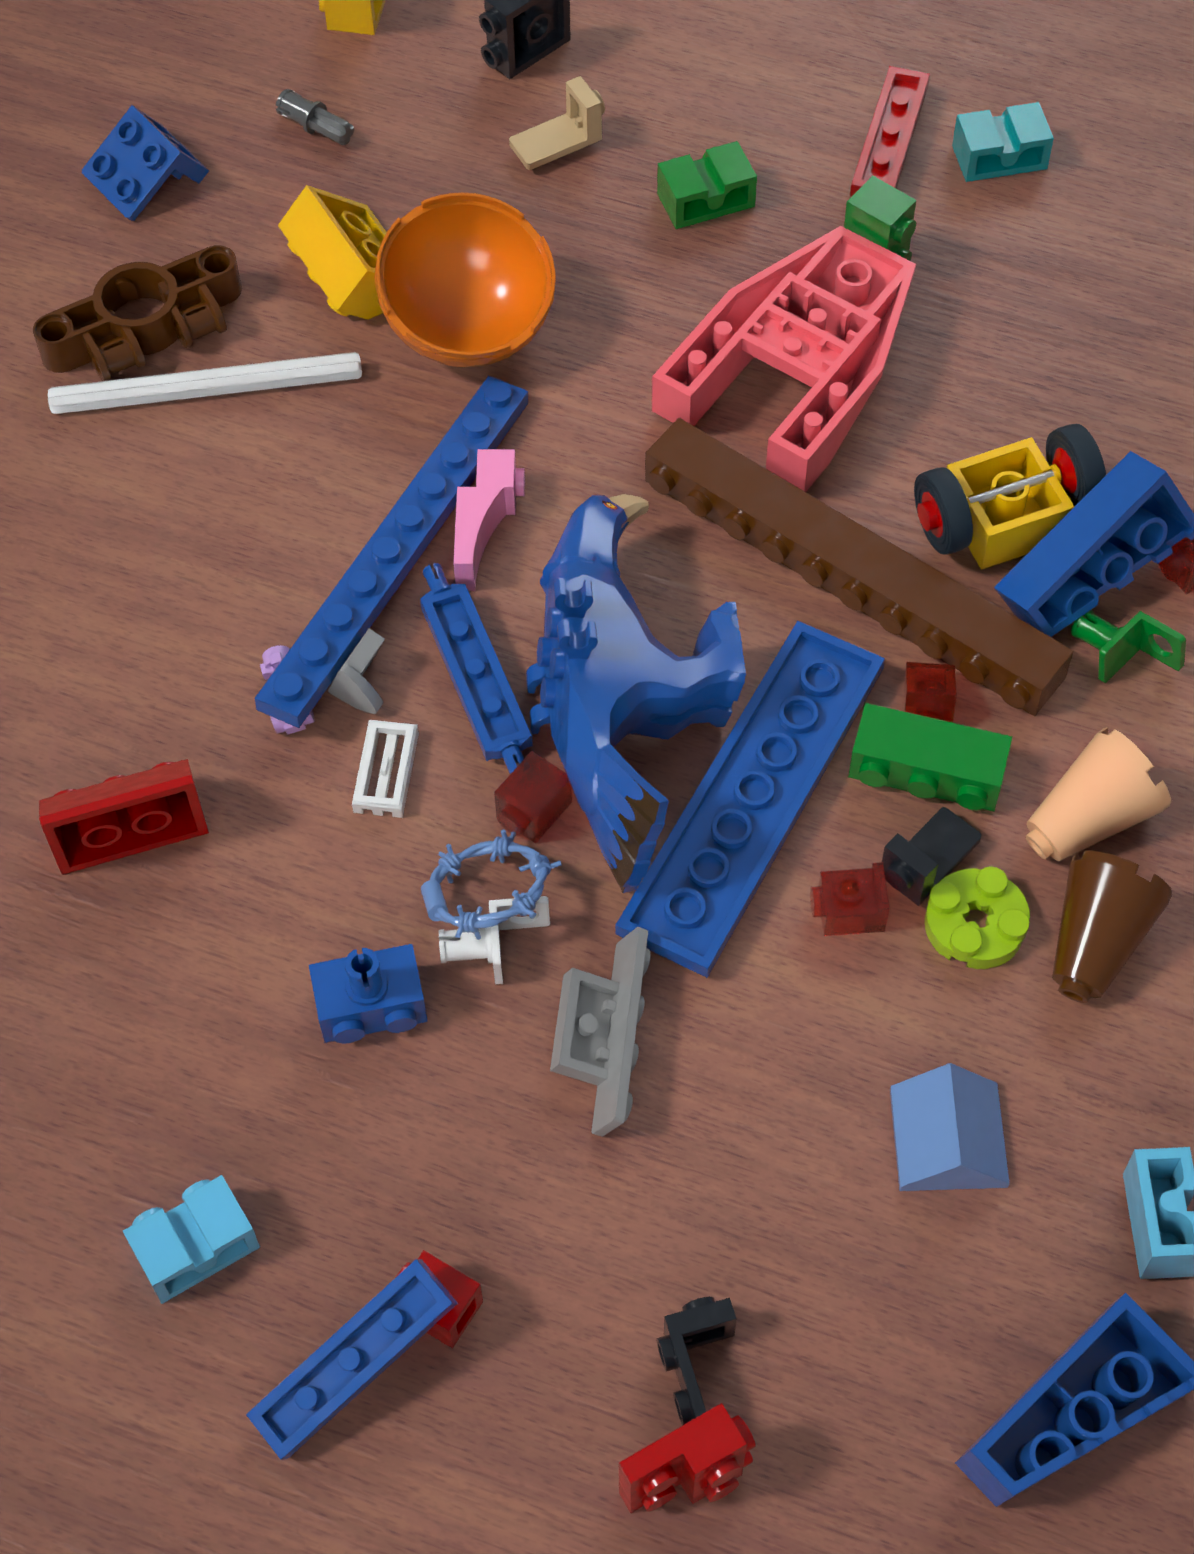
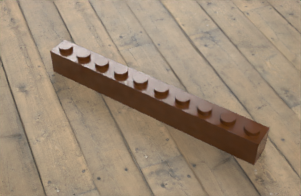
[645,418,1074,717]

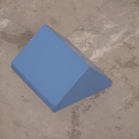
[890,1063,1010,1191]

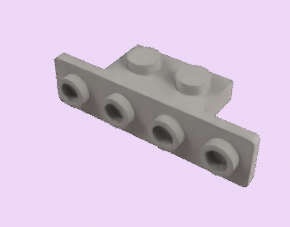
[550,927,650,1137]

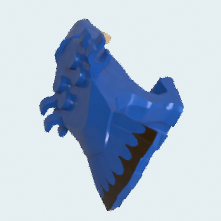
[526,494,746,893]

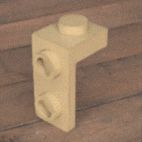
[509,76,605,170]

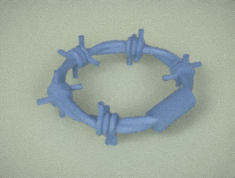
[421,830,562,940]

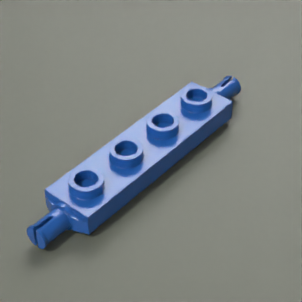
[420,563,533,781]

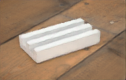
[352,720,419,818]

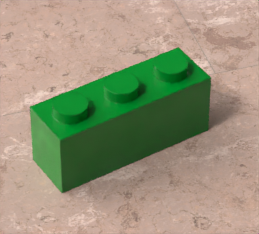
[848,703,1013,812]

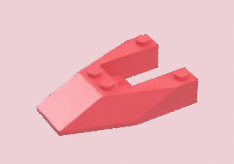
[652,226,916,492]

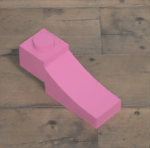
[453,449,525,591]

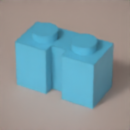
[1123,1147,1194,1279]
[123,1175,260,1304]

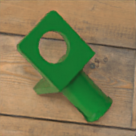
[1071,611,1186,683]

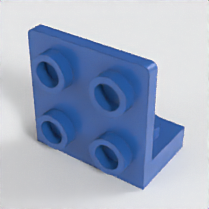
[82,105,209,221]

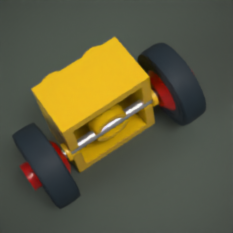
[914,424,1106,570]

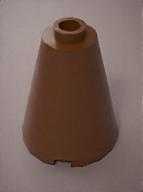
[1052,850,1172,1003]

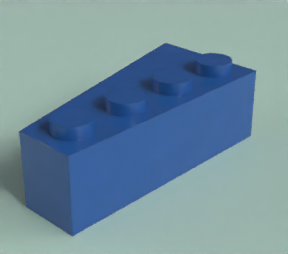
[994,451,1194,637]
[955,1293,1194,1507]

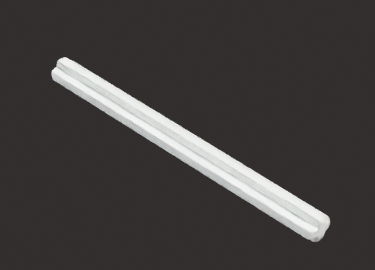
[48,352,362,414]

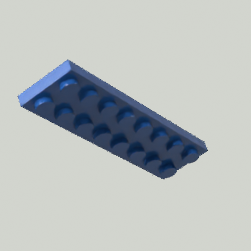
[615,621,885,978]

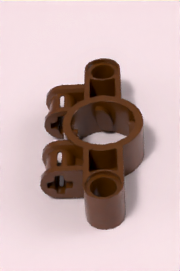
[33,245,242,381]

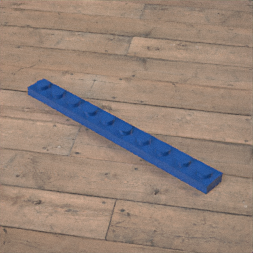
[255,375,528,728]

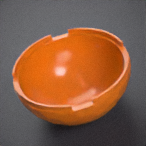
[374,193,556,367]

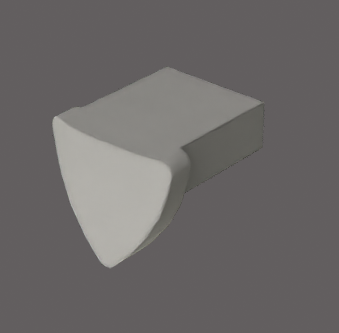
[328,628,385,714]

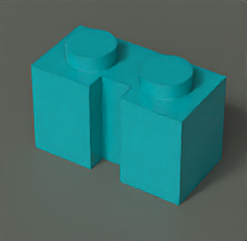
[952,102,1054,182]

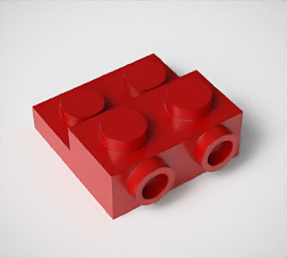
[619,1403,756,1513]

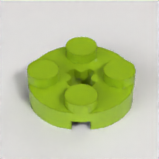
[924,866,1030,969]

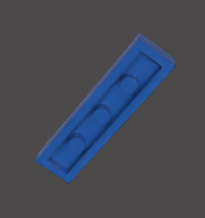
[246,1259,458,1460]

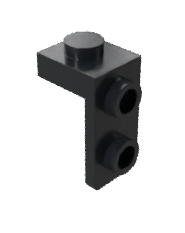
[879,807,981,906]
[656,1297,737,1426]

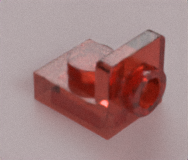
[904,662,957,723]

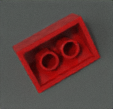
[39,759,209,875]

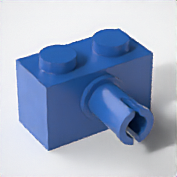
[309,944,428,1044]

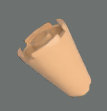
[1025,727,1171,861]

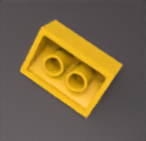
[278,185,387,320]

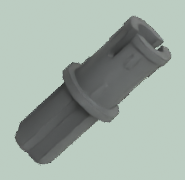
[276,89,354,145]

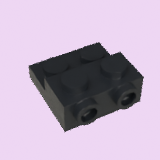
[479,0,571,80]

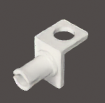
[439,896,550,985]

